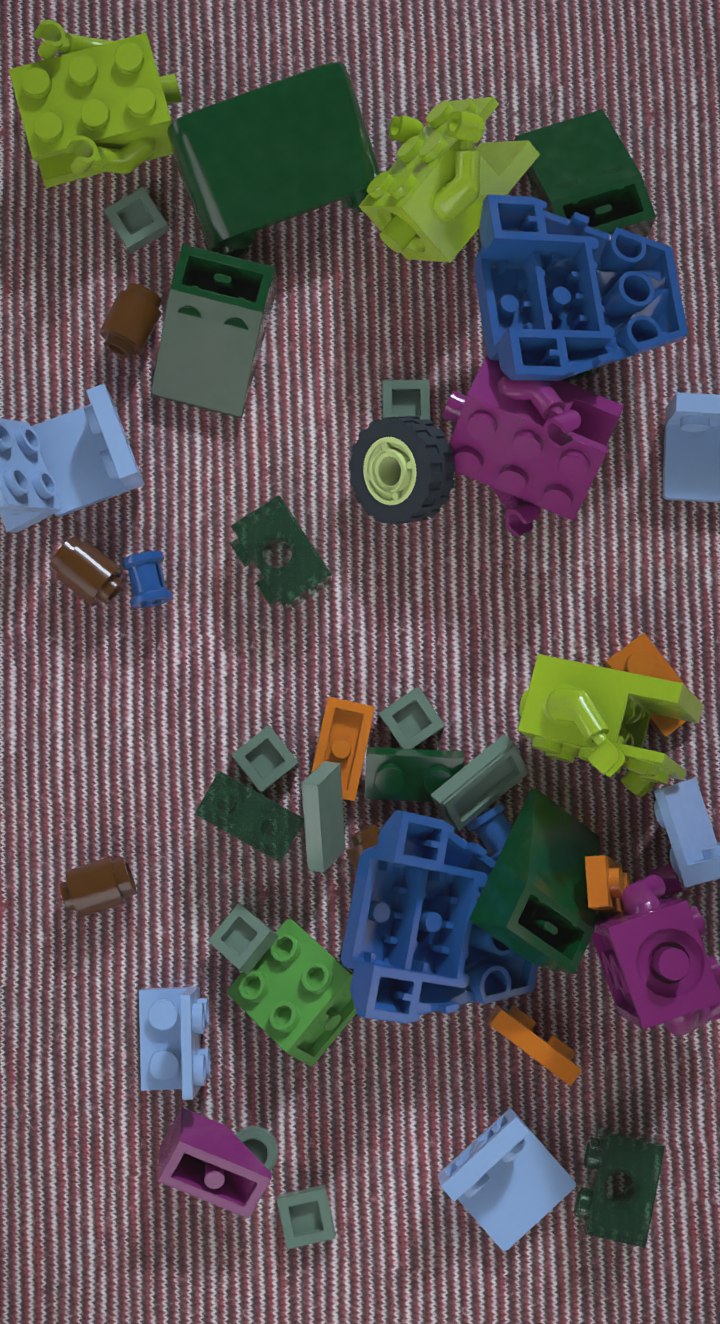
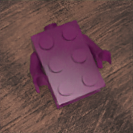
[442,354,624,536]
[591,864,720,1036]

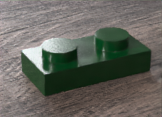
[364,747,464,802]

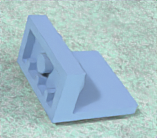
[31,384,145,517]
[662,392,720,503]
[0,418,62,533]
[654,778,720,888]
[139,987,210,1100]
[437,1107,576,1251]

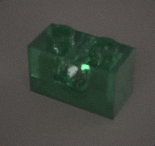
[229,495,332,613]
[195,771,304,863]
[574,1125,665,1248]

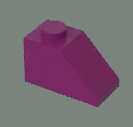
[157,1107,272,1219]

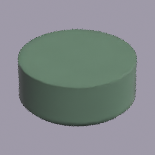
[235,1125,278,1171]

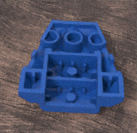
[474,194,688,381]
[341,810,538,1024]

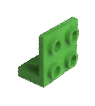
[227,919,357,1067]

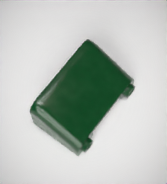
[167,62,380,258]

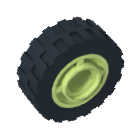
[349,416,456,525]

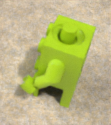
[8,20,182,188]
[359,97,540,263]
[517,654,703,798]

